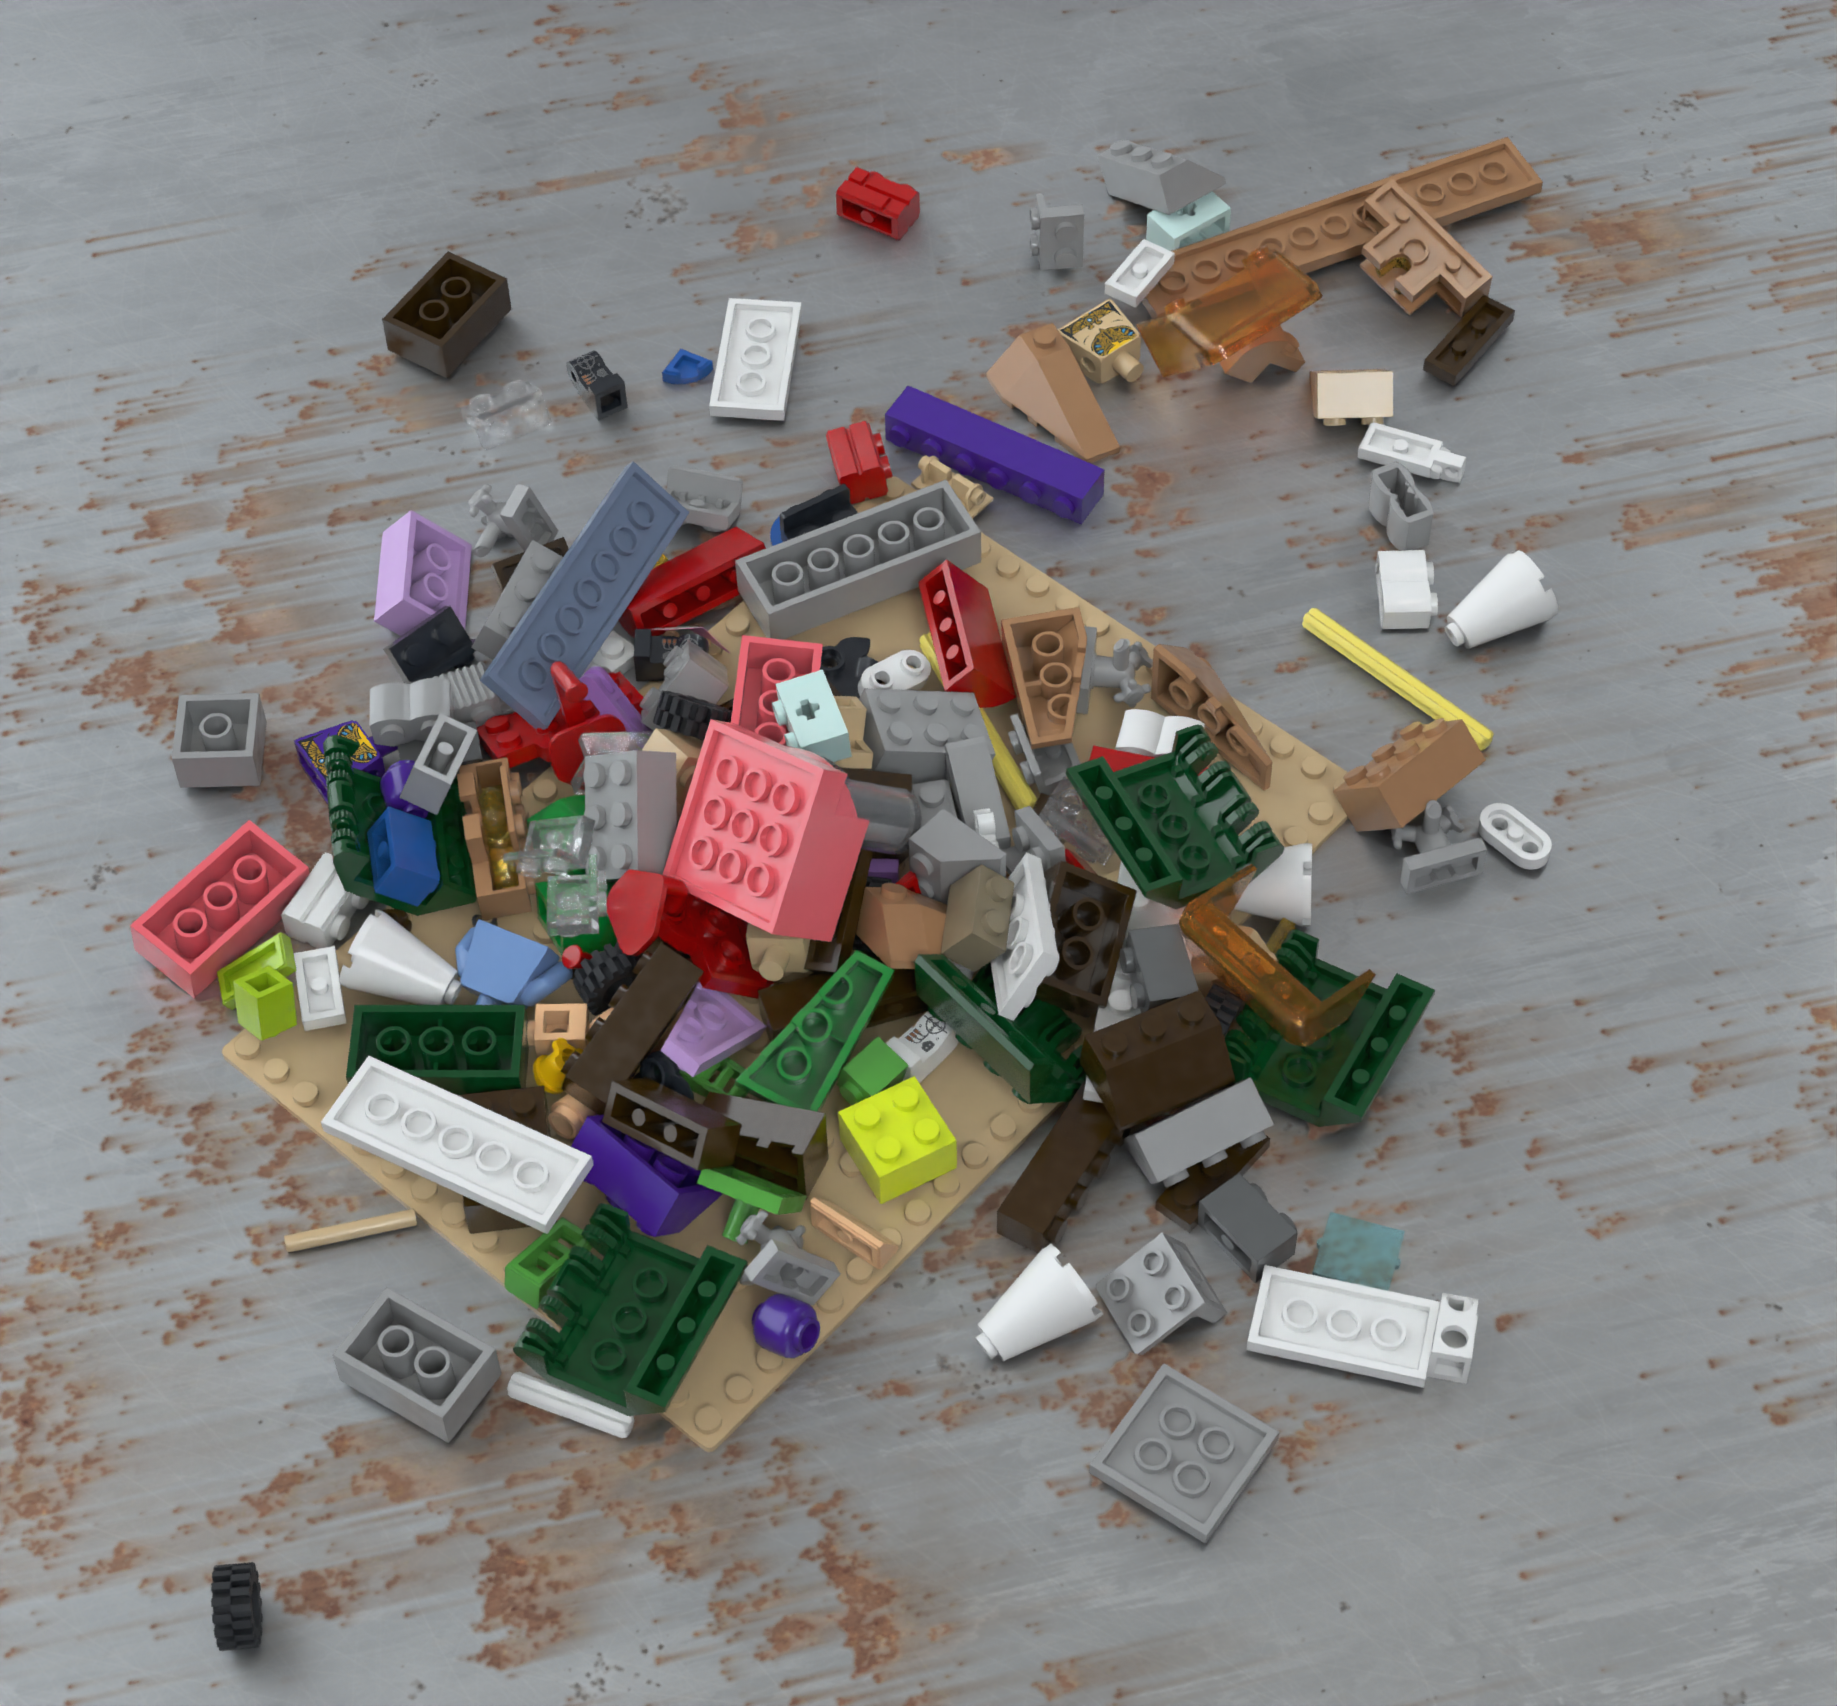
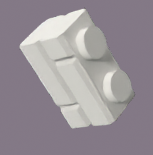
[281,852,370,949]

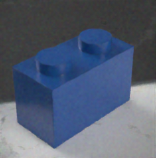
[367,806,440,907]

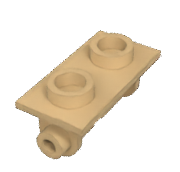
[911,455,993,519]

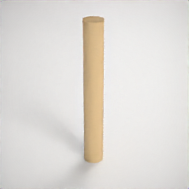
[284,1208,417,1253]

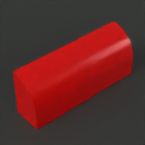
[618,527,766,639]
[918,560,1016,708]

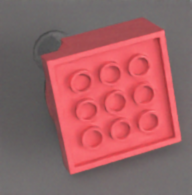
[662,719,922,942]

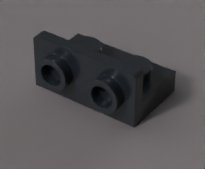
[779,484,858,542]
[383,606,476,684]

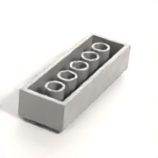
[735,480,981,640]

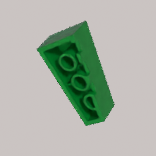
[735,950,895,1112]

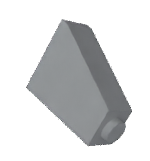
[945,735,1011,850]

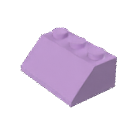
[374,510,472,636]

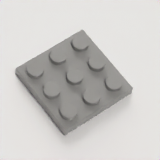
[1089,1363,1279,1544]

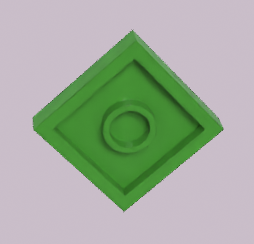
[697,1166,807,1244]

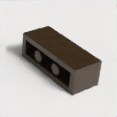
[602,1077,742,1170]

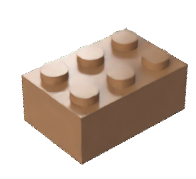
[1333,718,1486,832]

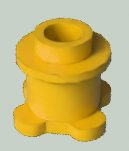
[533,1037,583,1094]

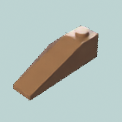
[986,323,1120,463]
[1001,607,1087,749]
[1151,644,1273,791]
[856,883,958,969]

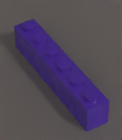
[885,385,1105,525]

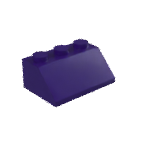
[571,1115,723,1237]

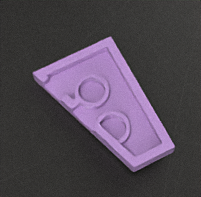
[660,982,767,1077]

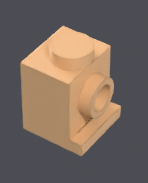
[527,1003,590,1058]

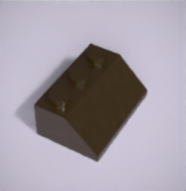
[1079,990,1236,1131]

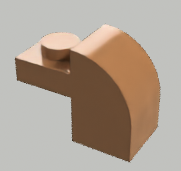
[1213,315,1305,383]

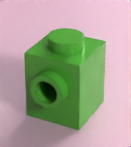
[837,1036,909,1105]

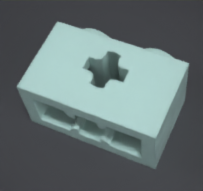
[1146,191,1231,251]
[772,669,852,763]

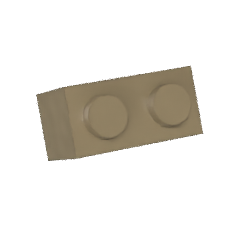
[941,864,1014,972]

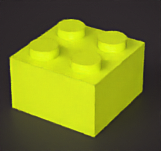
[838,1076,957,1204]

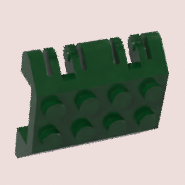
[1065,724,1284,910]
[323,735,477,916]
[1224,930,1435,1127]
[914,954,1086,1104]
[513,1203,748,1416]

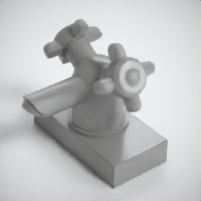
[468,484,558,557]
[1076,626,1153,714]
[1391,800,1487,894]
[737,1210,840,1306]

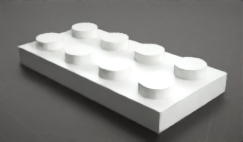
[709,298,802,421]
[991,852,1059,1021]
[1246,1265,1440,1388]

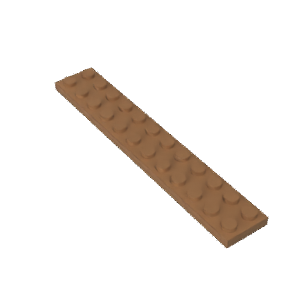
[1141,137,1543,325]

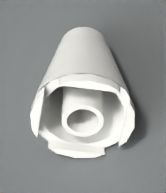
[1445,550,1558,649]
[1210,843,1312,927]
[339,909,462,1005]
[975,1244,1103,1361]

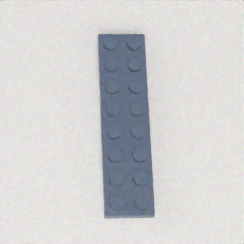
[480,461,690,730]

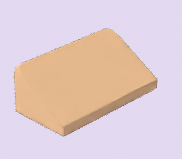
[810,1197,899,1270]

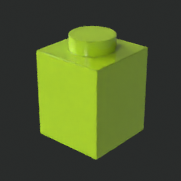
[233,965,297,1041]

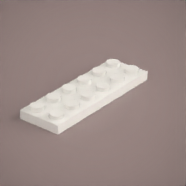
[321,1056,593,1234]

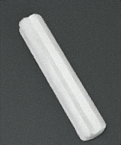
[507,1372,635,1438]

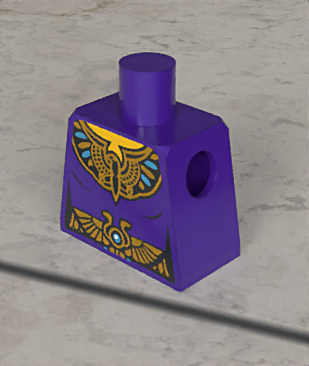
[294,720,398,804]

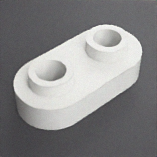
[858,650,931,696]
[1478,803,1552,870]

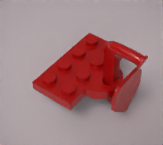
[477,661,644,791]
[562,869,774,999]

